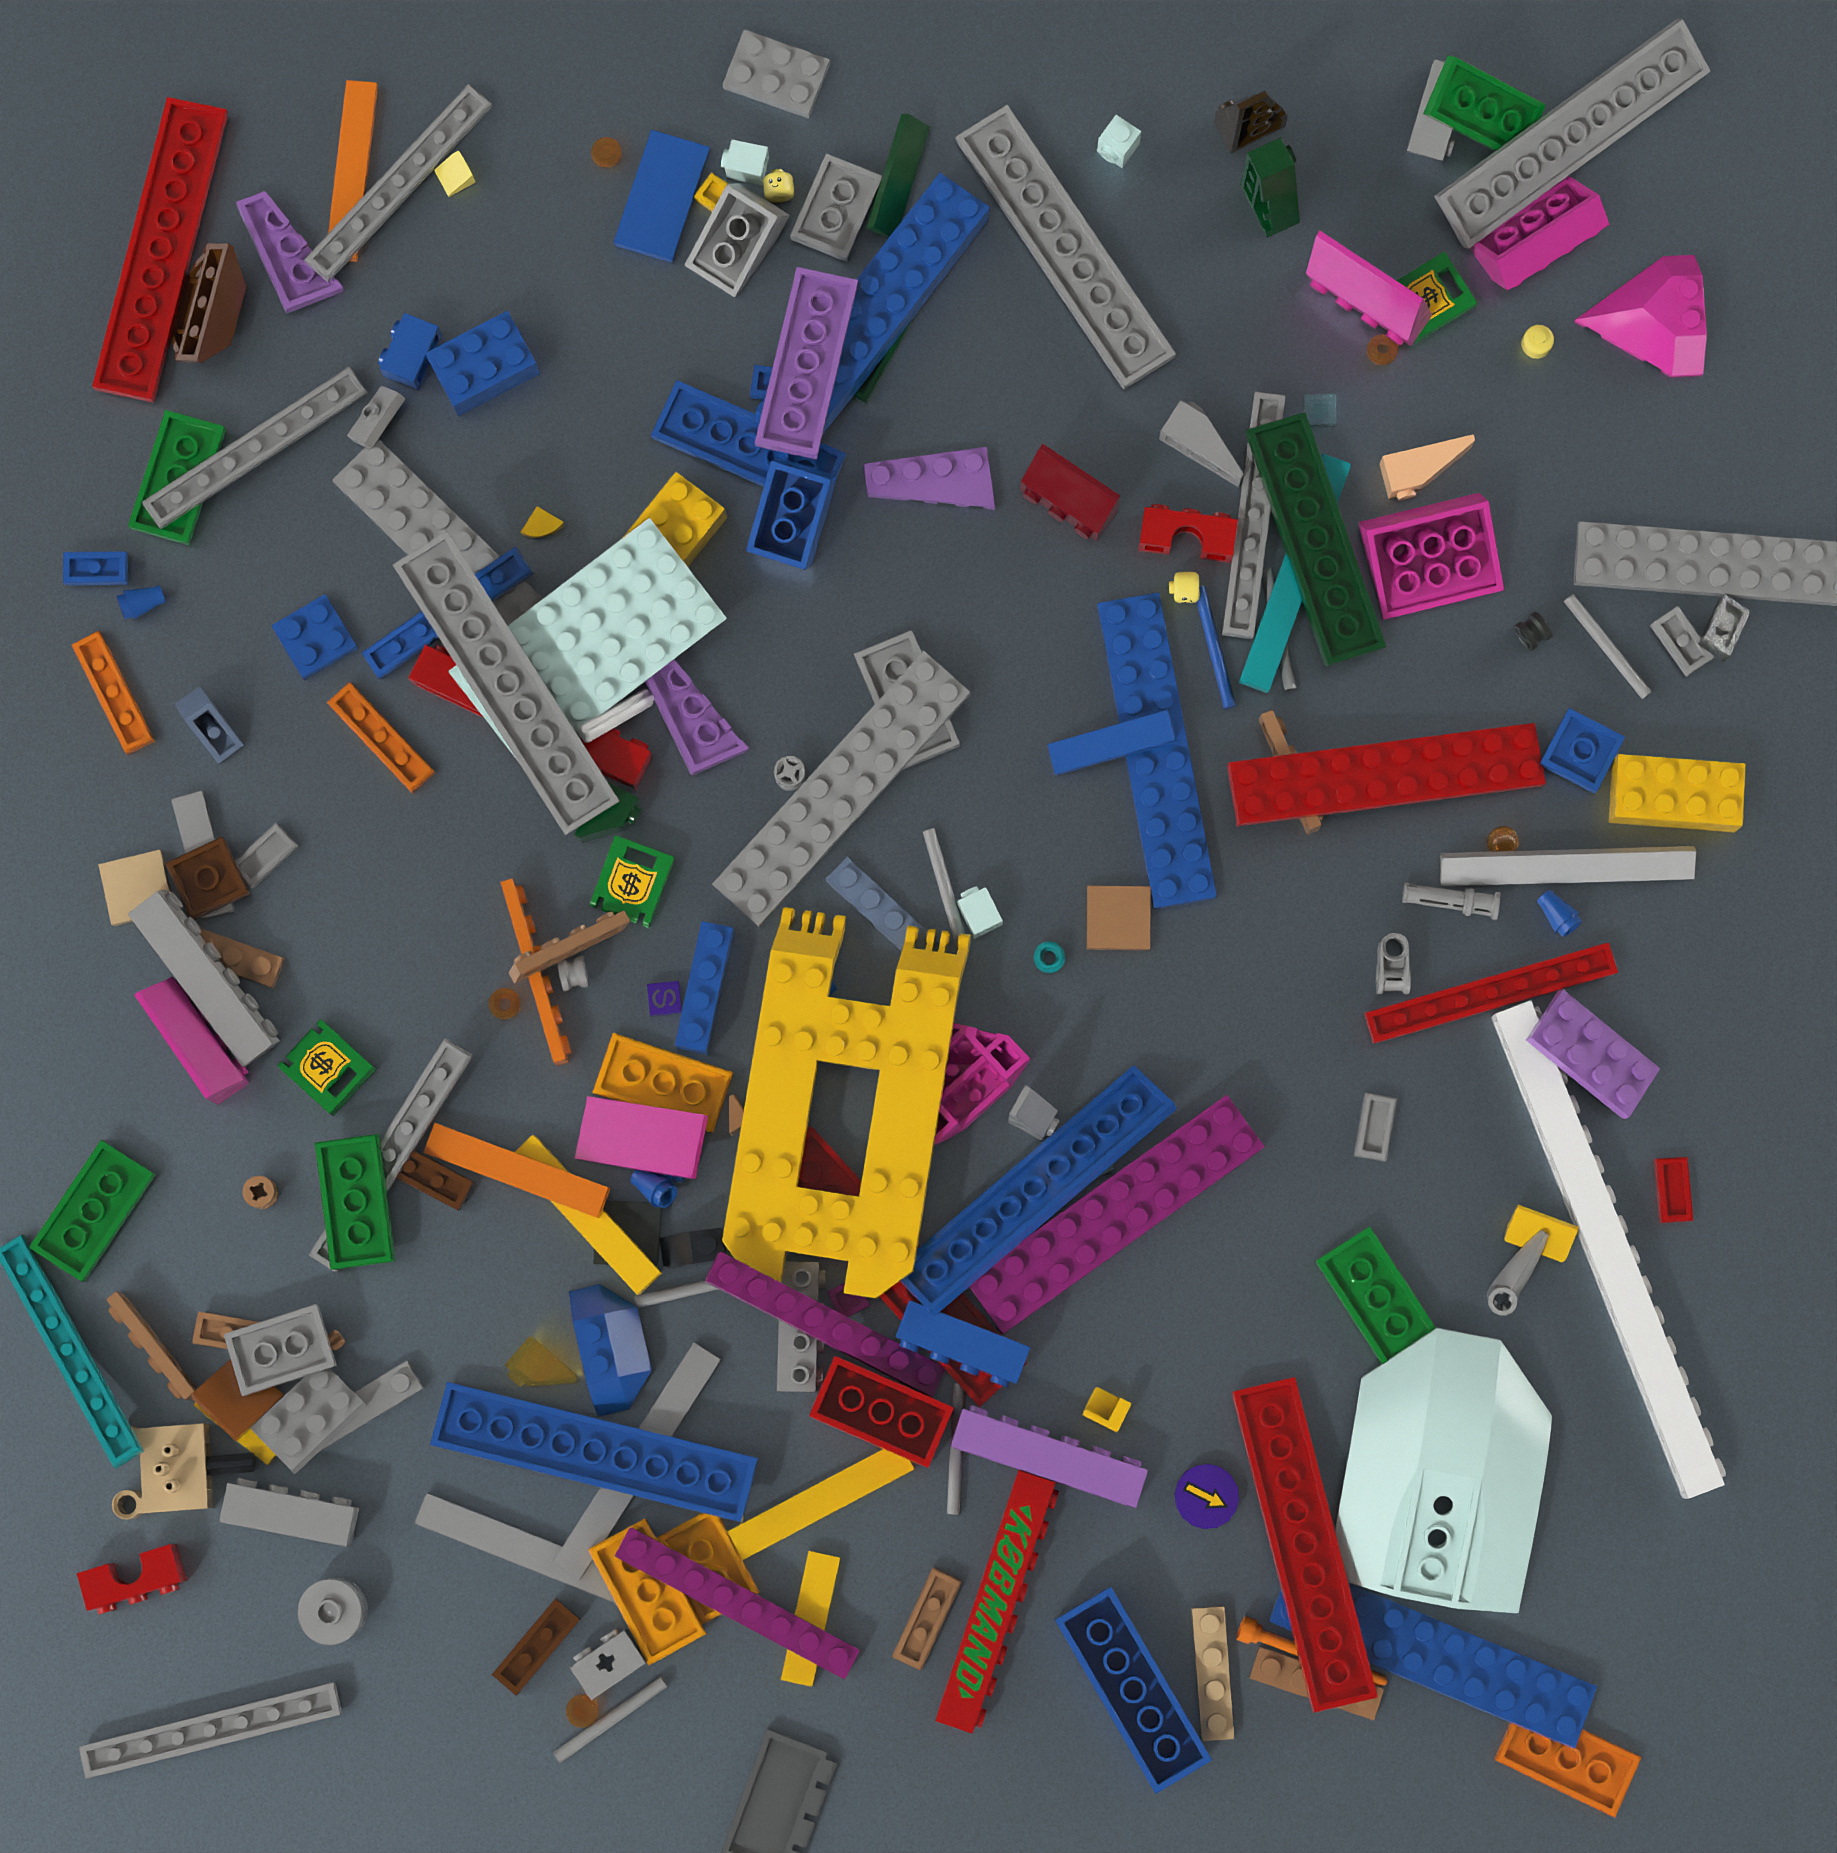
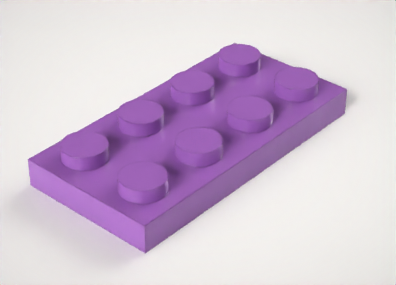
[1526,989,1660,1120]

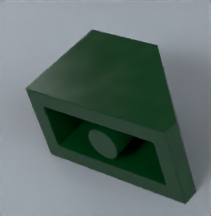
[574,781,642,843]

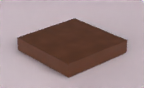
[165,836,250,920]

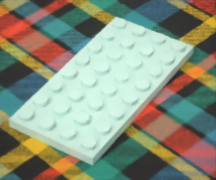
[448,518,727,760]

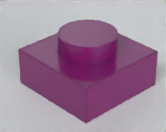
[827,1282,870,1317]

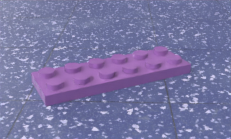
[755,267,858,459]

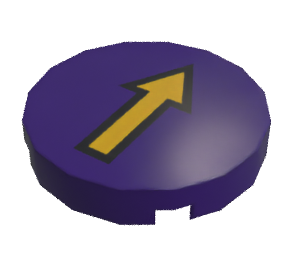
[1174,1464,1239,1529]

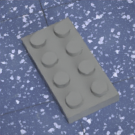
[854,630,960,769]

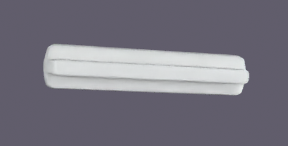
[577,689,654,743]

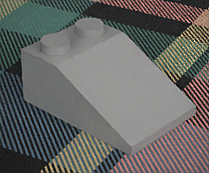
[685,183,790,297]

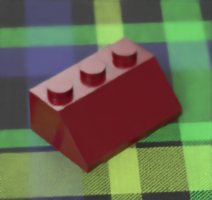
[1020,443,1120,541]

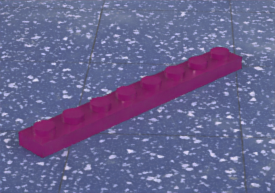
[704,1252,945,1397]
[615,1527,860,1680]

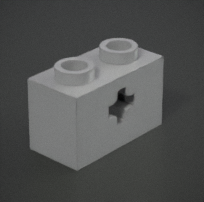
[570,1628,647,1700]

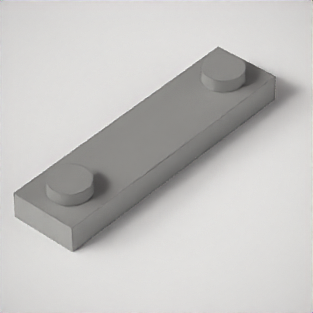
[317,1361,424,1454]

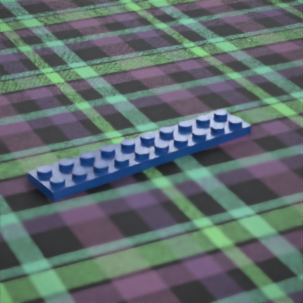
[1097,592,1217,909]
[900,1065,1177,1317]
[430,1382,759,1523]
[1268,1583,1597,1749]

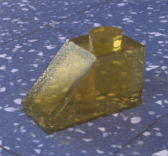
[504,1336,581,1387]

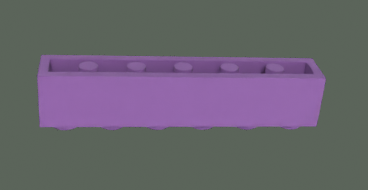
[949,1405,1148,1508]

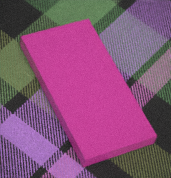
[575,1096,708,1179]

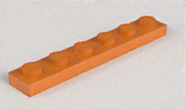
[500,878,572,1066]

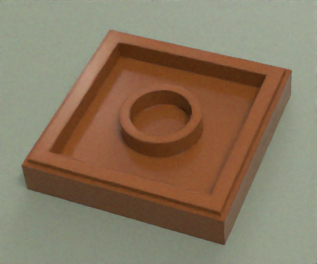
[191,1359,284,1442]

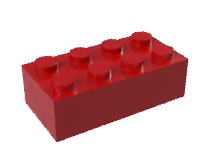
[809,1356,954,1468]

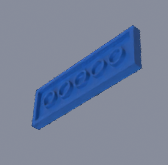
[651,380,847,487]

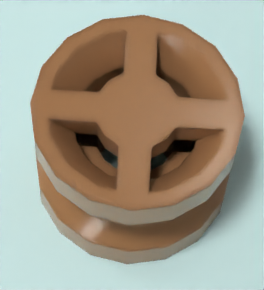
[242,1176,279,1209]

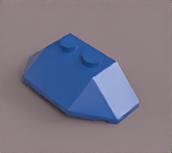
[569,1284,652,1417]

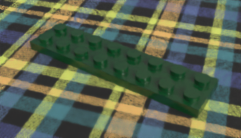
[1245,412,1386,667]

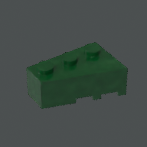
[1240,137,1300,238]

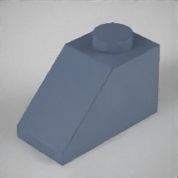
[174,686,244,764]

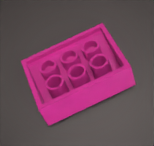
[1306,231,1432,346]
[1359,493,1504,620]

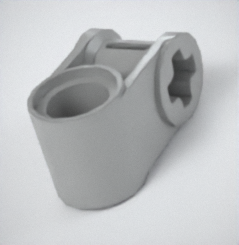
[1376,933,1411,994]

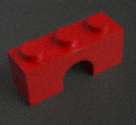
[1138,504,1238,563]
[76,1543,187,1615]

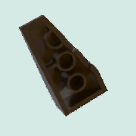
[1214,91,1288,153]

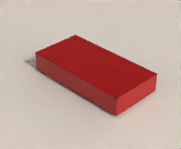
[1654,1157,1694,1223]

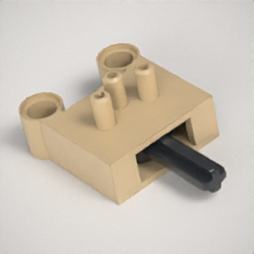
[112,1423,256,1520]

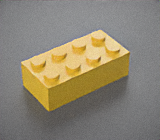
[623,472,727,567]
[1609,754,1746,832]

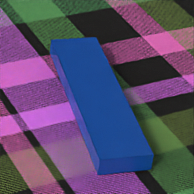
[1047,710,1177,776]

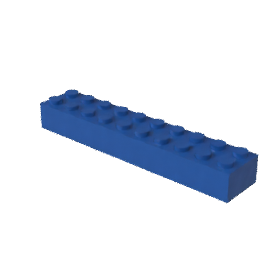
[755,173,990,436]

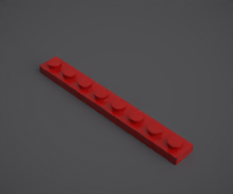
[1364,942,1618,1044]

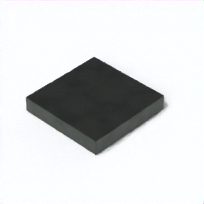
[593,1200,662,1267]

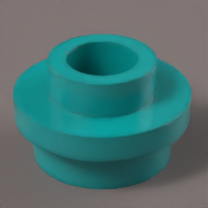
[1033,941,1065,973]

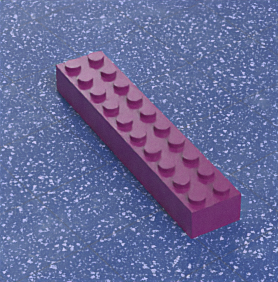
[968,1095,1265,1335]

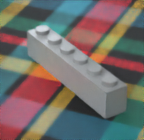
[128,890,280,1067]

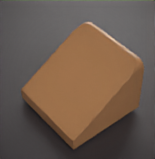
[729,1094,744,1136]

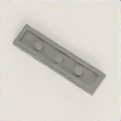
[171,791,235,920]

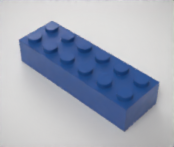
[1054,1586,1212,1794]

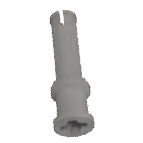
[1402,882,1501,920]

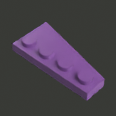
[236,191,343,314]
[863,447,995,510]
[645,659,749,776]

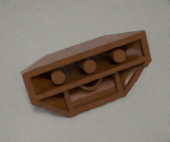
[171,243,246,363]

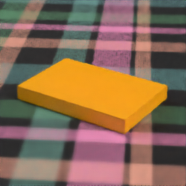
[657,1513,760,1624]

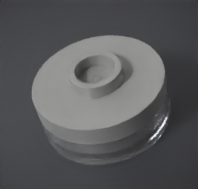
[298,1577,368,1645]

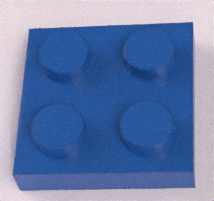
[271,594,358,680]
[1540,708,1625,794]

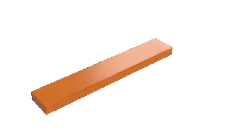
[328,80,378,262]
[423,1123,611,1218]

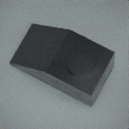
[660,1228,726,1270]

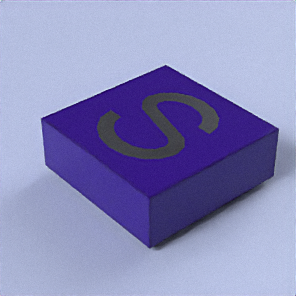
[647,981,682,1017]

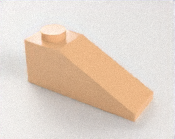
[1379,434,1475,501]

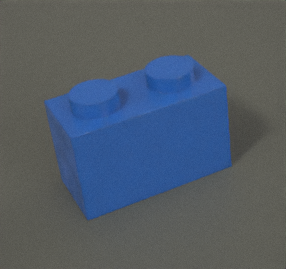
[378,313,443,391]

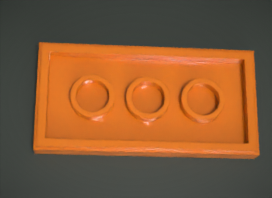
[1494,1723,1642,1818]

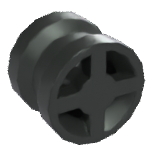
[1514,612,1553,651]

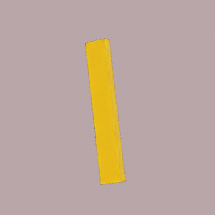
[515,1135,662,1295]
[727,1449,915,1560]

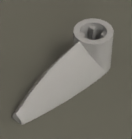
[1487,1230,1549,1316]

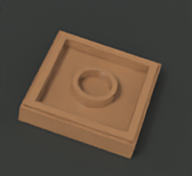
[1086,886,1151,951]

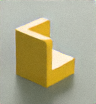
[1082,1387,1132,1433]

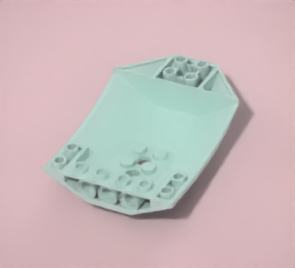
[1335,1328,1552,1613]

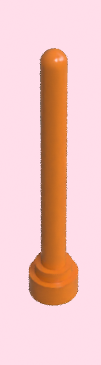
[1236,1615,1388,1687]

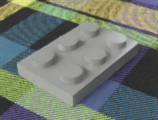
[722,30,830,119]
[790,154,882,262]
[224,1304,337,1396]
[251,1368,366,1474]

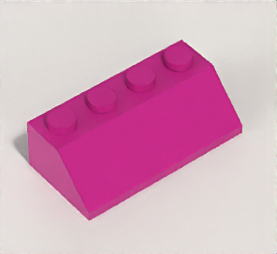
[1470,176,1610,291]
[134,977,249,1105]

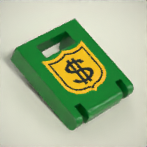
[1397,251,1477,344]
[589,835,676,928]
[277,1019,376,1116]

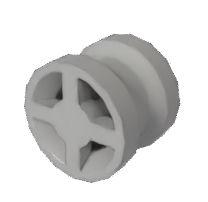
[774,756,806,791]
[558,956,589,991]

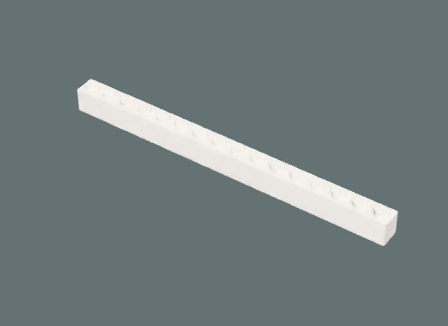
[1491,1000,1726,1499]

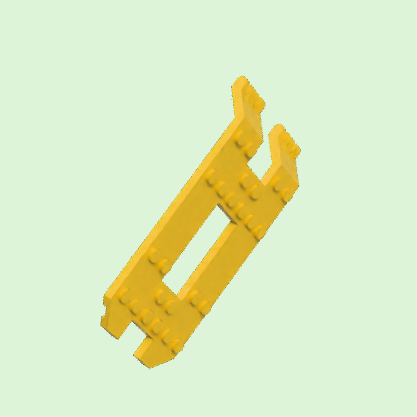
[722,907,971,1299]

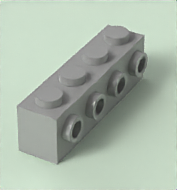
[777,1261,826,1393]
[219,1478,359,1547]

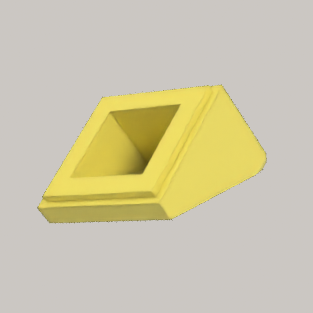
[434,151,476,197]

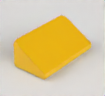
[1504,1204,1579,1262]

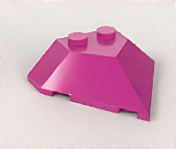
[1574,255,1707,377]
[934,1023,1031,1146]

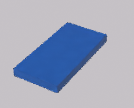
[613,130,710,263]

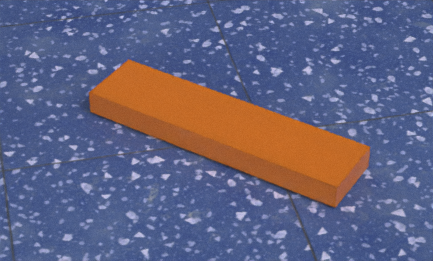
[71,631,156,755]
[327,682,436,794]

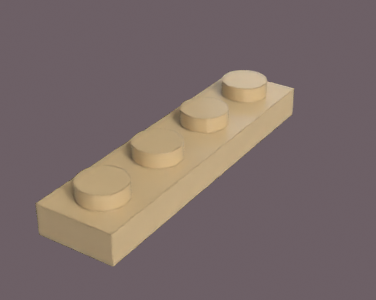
[1191,1606,1234,1741]

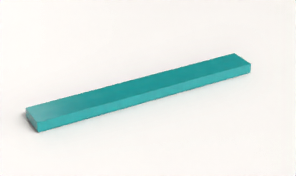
[1238,453,1351,693]
[0,1234,144,1469]

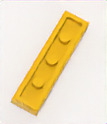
[781,1551,841,1687]

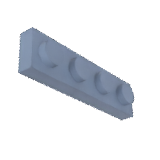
[825,857,939,952]

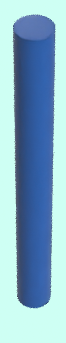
[1197,586,1236,709]

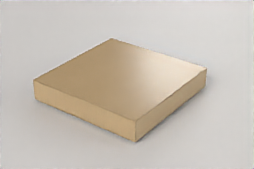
[98,850,171,926]

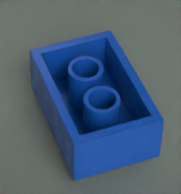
[425,310,540,416]
[746,458,838,570]

